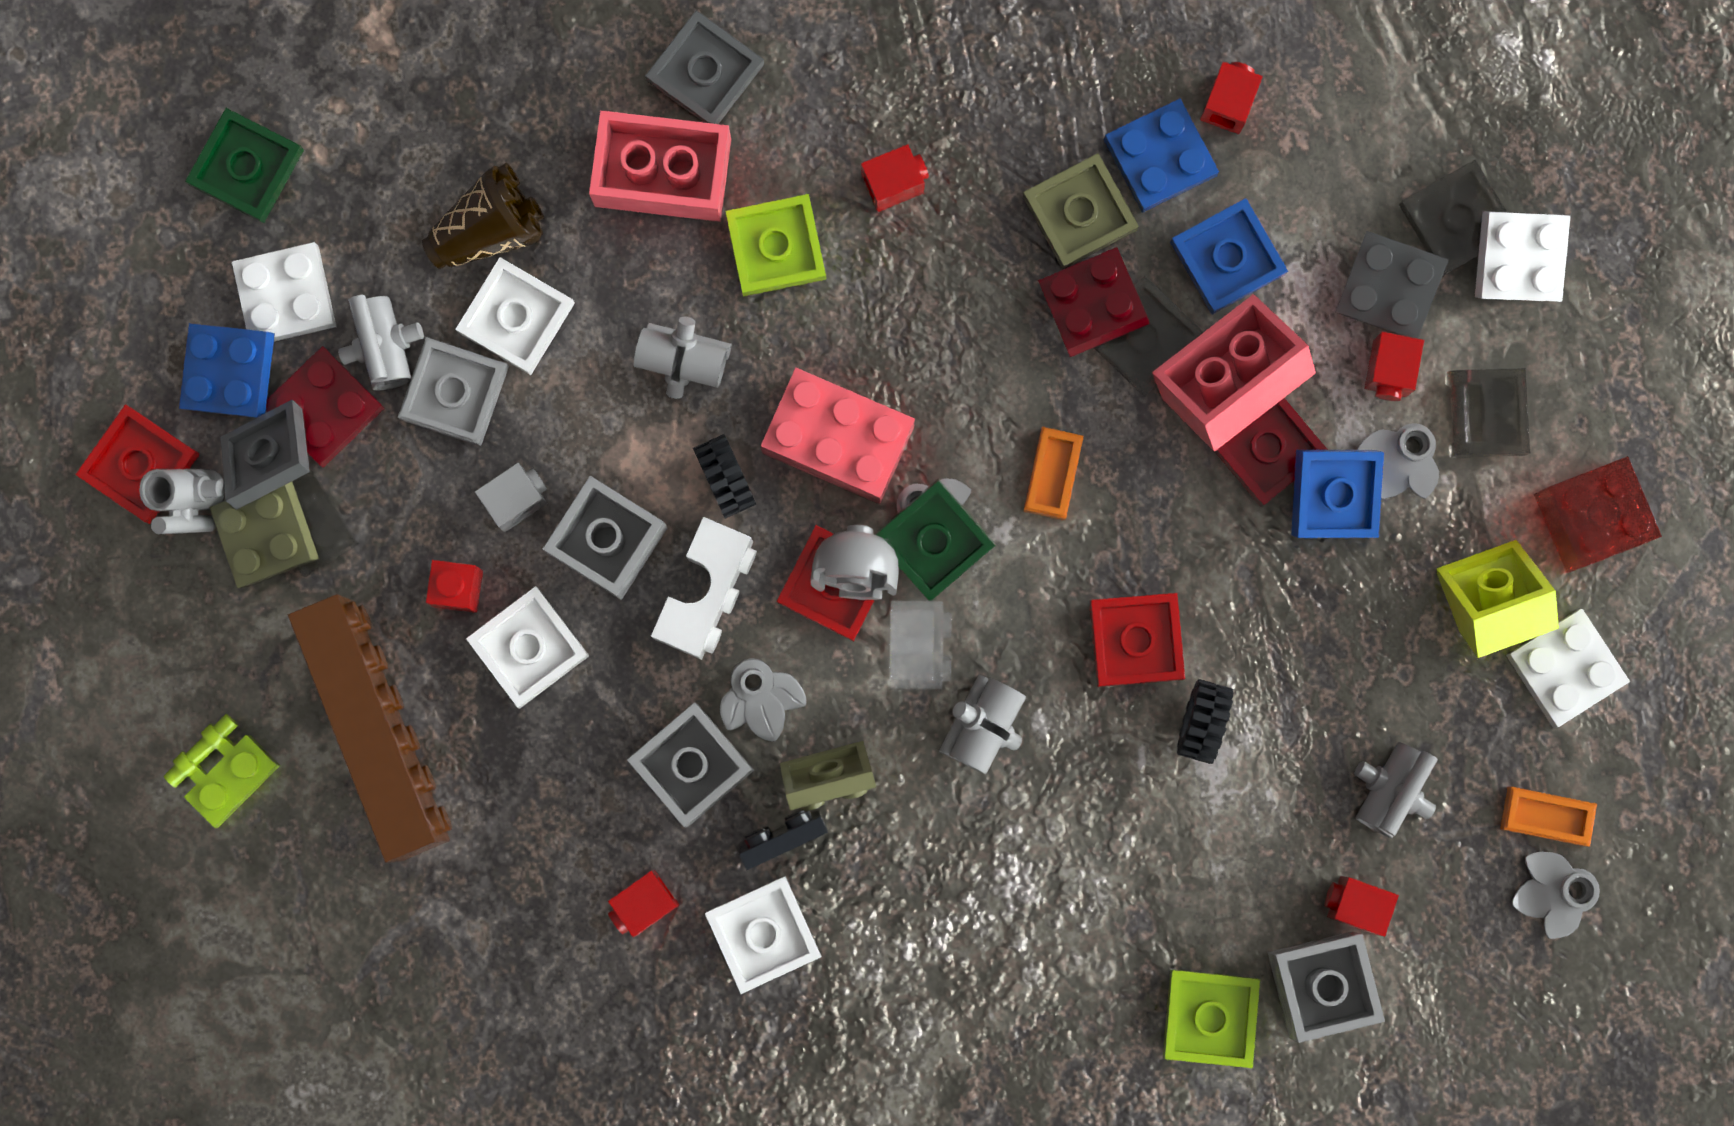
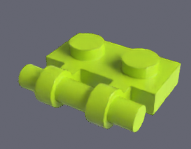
[163,714,281,828]

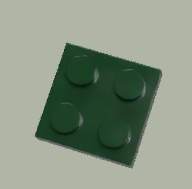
[185,108,304,223]
[874,479,996,602]

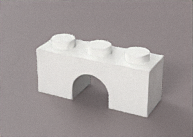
[651,517,757,660]

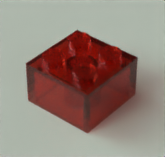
[1534,456,1662,573]

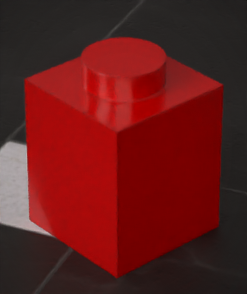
[1200,62,1263,134]
[861,144,929,212]
[1364,332,1425,401]
[426,560,483,613]
[608,870,680,938]
[1324,876,1399,937]

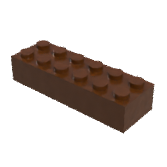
[287,594,452,863]

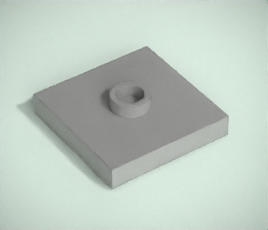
[398,337,509,446]

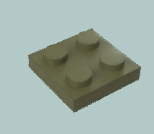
[1022,153,1139,269]
[209,481,319,588]
[780,741,876,811]

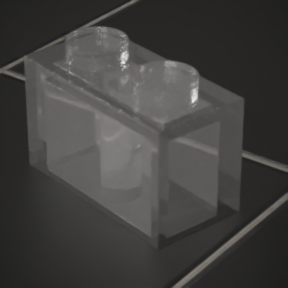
[889,601,951,691]

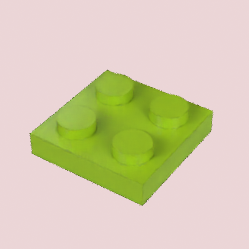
[725,194,826,297]
[1163,969,1260,1068]

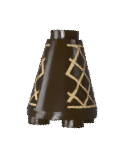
[422,163,544,269]

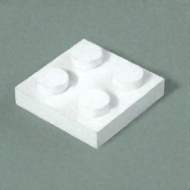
[1475,211,1570,302]
[232,242,336,342]
[455,257,575,375]
[466,586,589,708]
[1506,609,1630,728]
[705,876,821,994]

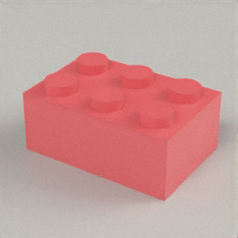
[589,110,731,222]
[1152,294,1316,452]
[761,368,915,504]

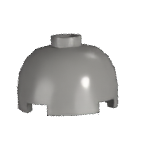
[811,525,899,600]

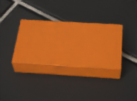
[1023,427,1084,521]
[1500,787,1597,847]

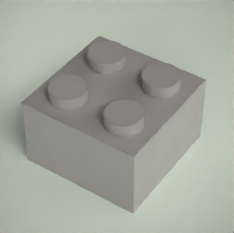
[543,476,668,600]
[627,702,754,827]
[1267,931,1385,1043]

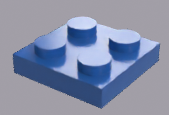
[1104,98,1219,213]
[1170,198,1288,315]
[179,323,275,418]
[1291,450,1384,538]

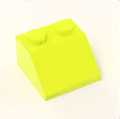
[1437,540,1559,658]

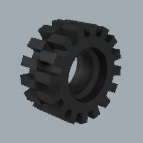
[693,434,756,519]
[1177,679,1234,764]

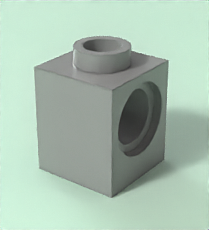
[475,463,548,532]

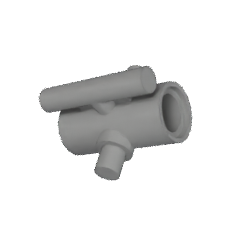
[338,295,424,391]
[634,317,732,399]
[139,469,225,534]
[939,674,1026,775]
[1354,742,1438,838]

